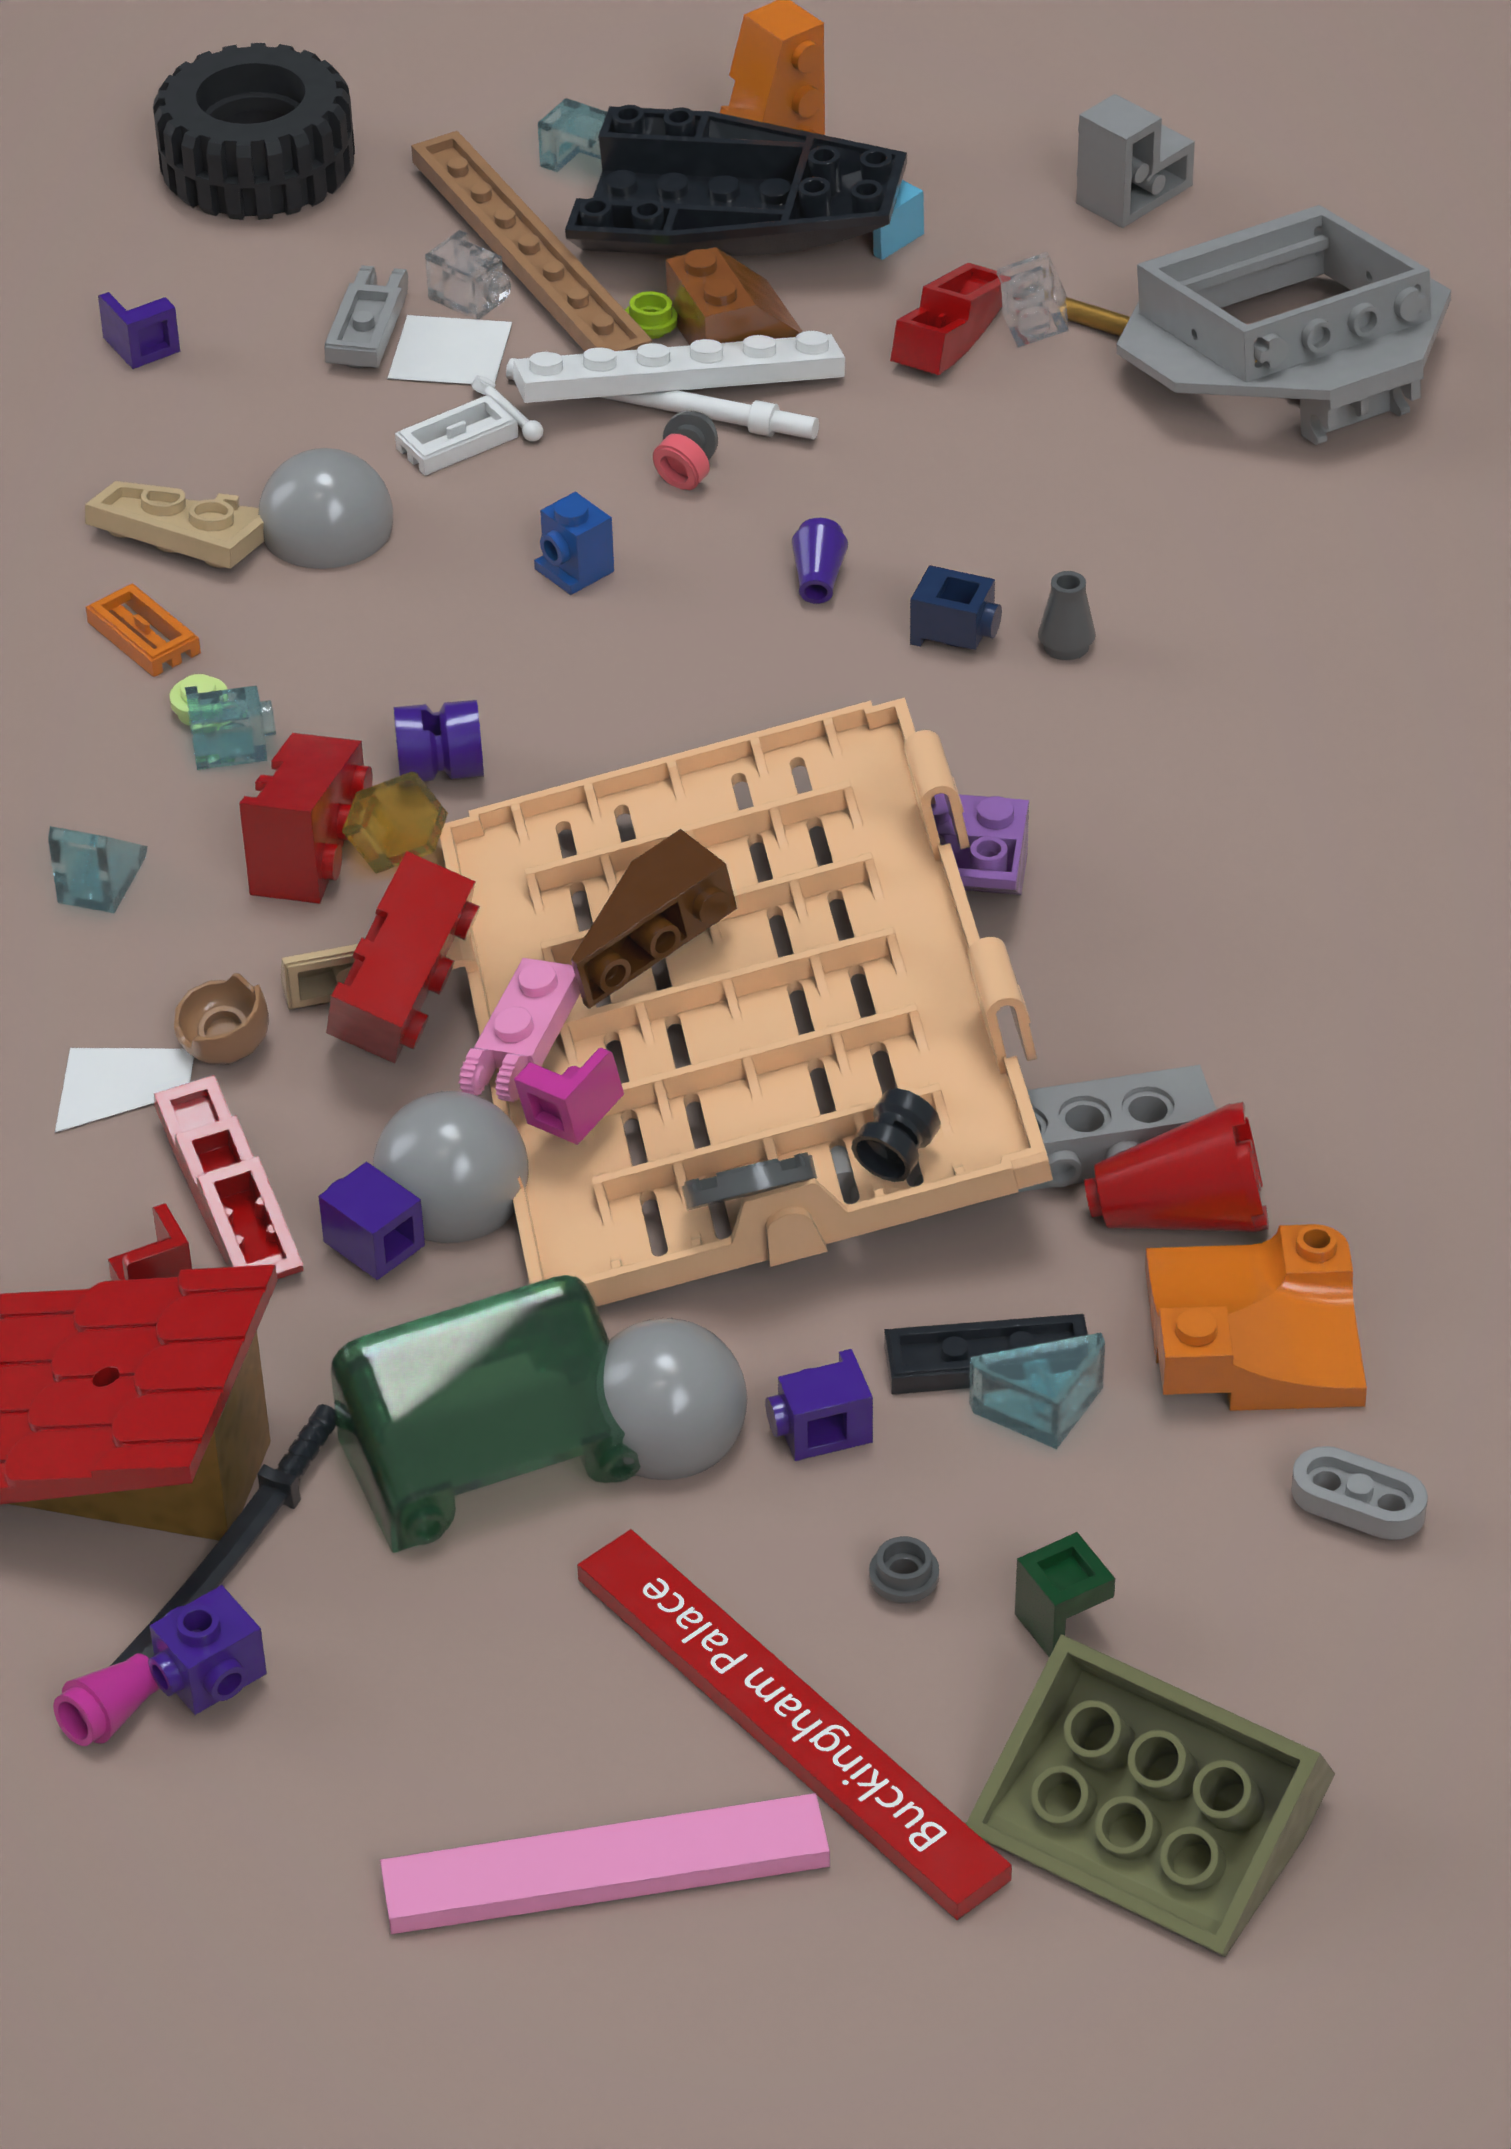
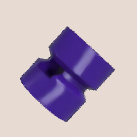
[393,700,484,784]

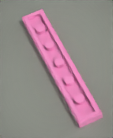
[380,1793,830,1934]

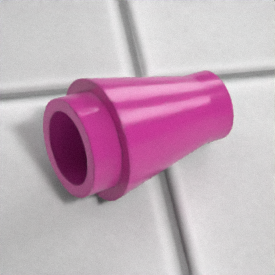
[53,1653,160,1746]

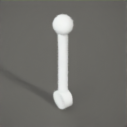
[472,375,544,442]

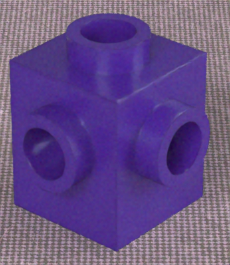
[148,1585,267,1715]

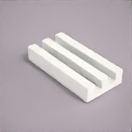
[395,395,518,476]

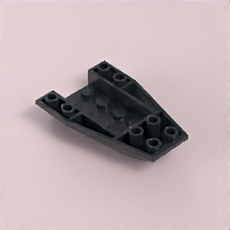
[565,105,907,256]

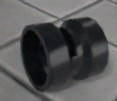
[851,1088,941,1182]

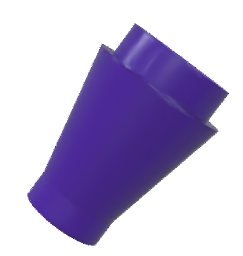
[792,518,848,604]

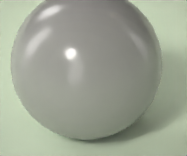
[258,448,393,569]
[373,1091,528,1243]
[584,1318,747,1480]

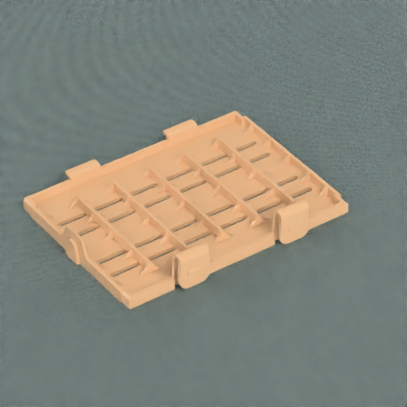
[438,697,1053,1320]

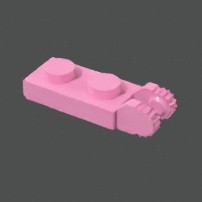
[459,958,580,1102]

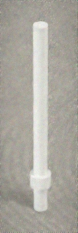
[506,358,819,440]

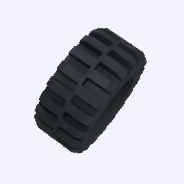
[153,43,355,220]

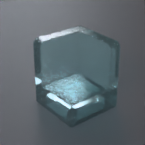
[538,98,607,172]

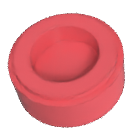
[653,434,710,490]

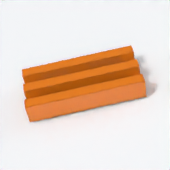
[86,583,201,677]

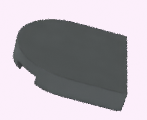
[682,1152,817,1211]

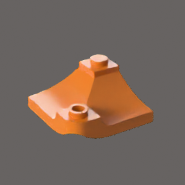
[1145,1224,1367,1411]

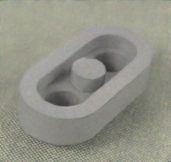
[1291,1446,1428,1540]

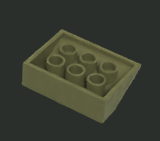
[966,1634,1335,1957]

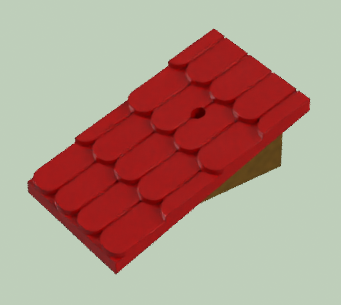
[0,1264,278,1541]

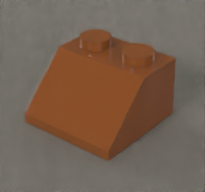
[666,247,803,345]

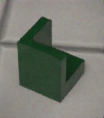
[1015,1532,1115,1657]

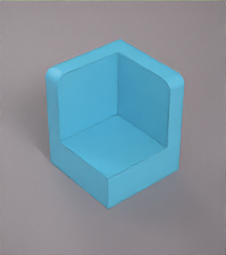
[873,180,924,260]

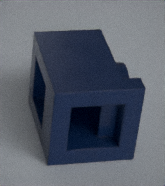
[910,565,1002,650]

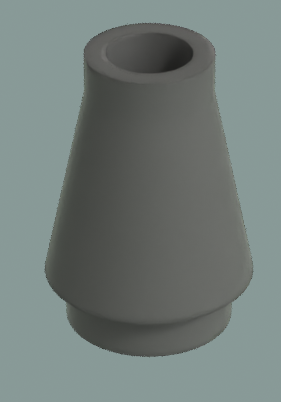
[1038,571,1096,660]

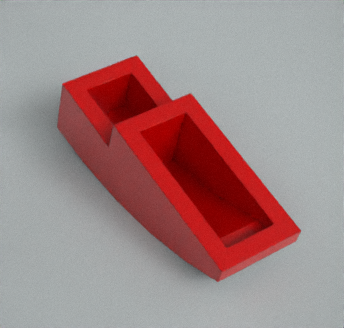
[890,263,1016,375]

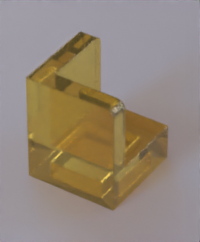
[342,772,448,874]

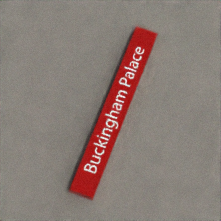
[577,1529,1012,1920]

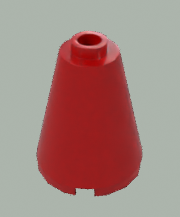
[1084,1101,1269,1232]

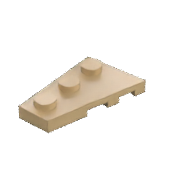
[85,481,265,569]

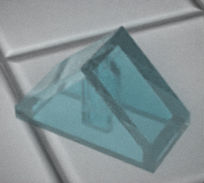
[48,826,148,913]
[969,1333,1105,1449]

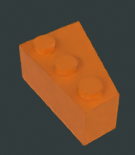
[720,0,825,135]

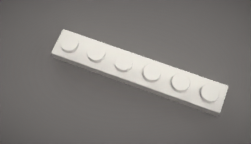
[513,331,845,403]

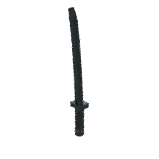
[110,1404,340,1666]

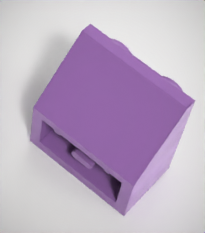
[931,793,1029,895]

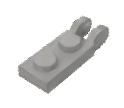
[324,265,409,368]

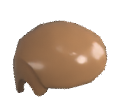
[174,973,269,1065]

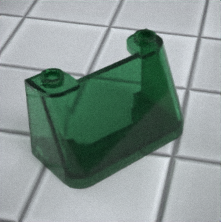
[330,1275,641,1553]

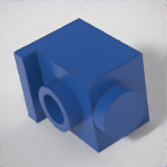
[534,491,614,595]

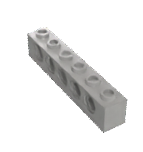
[831,1065,1216,1204]

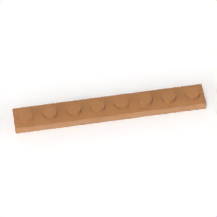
[411,130,652,351]

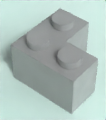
[1076,94,1195,228]

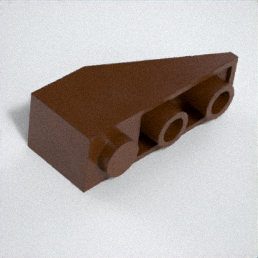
[571,829,737,1009]

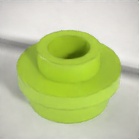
[625,291,678,339]

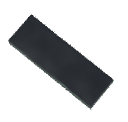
[884,1314,1093,1394]

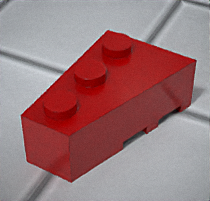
[239,733,373,904]
[326,851,480,1063]

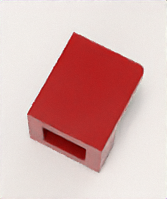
[108,1203,192,1280]

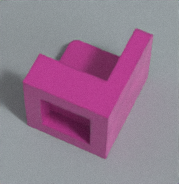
[514,1048,624,1145]

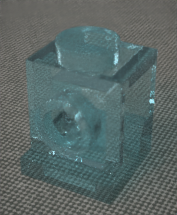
[185,685,276,770]

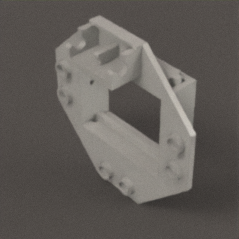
[1116,205,1451,445]

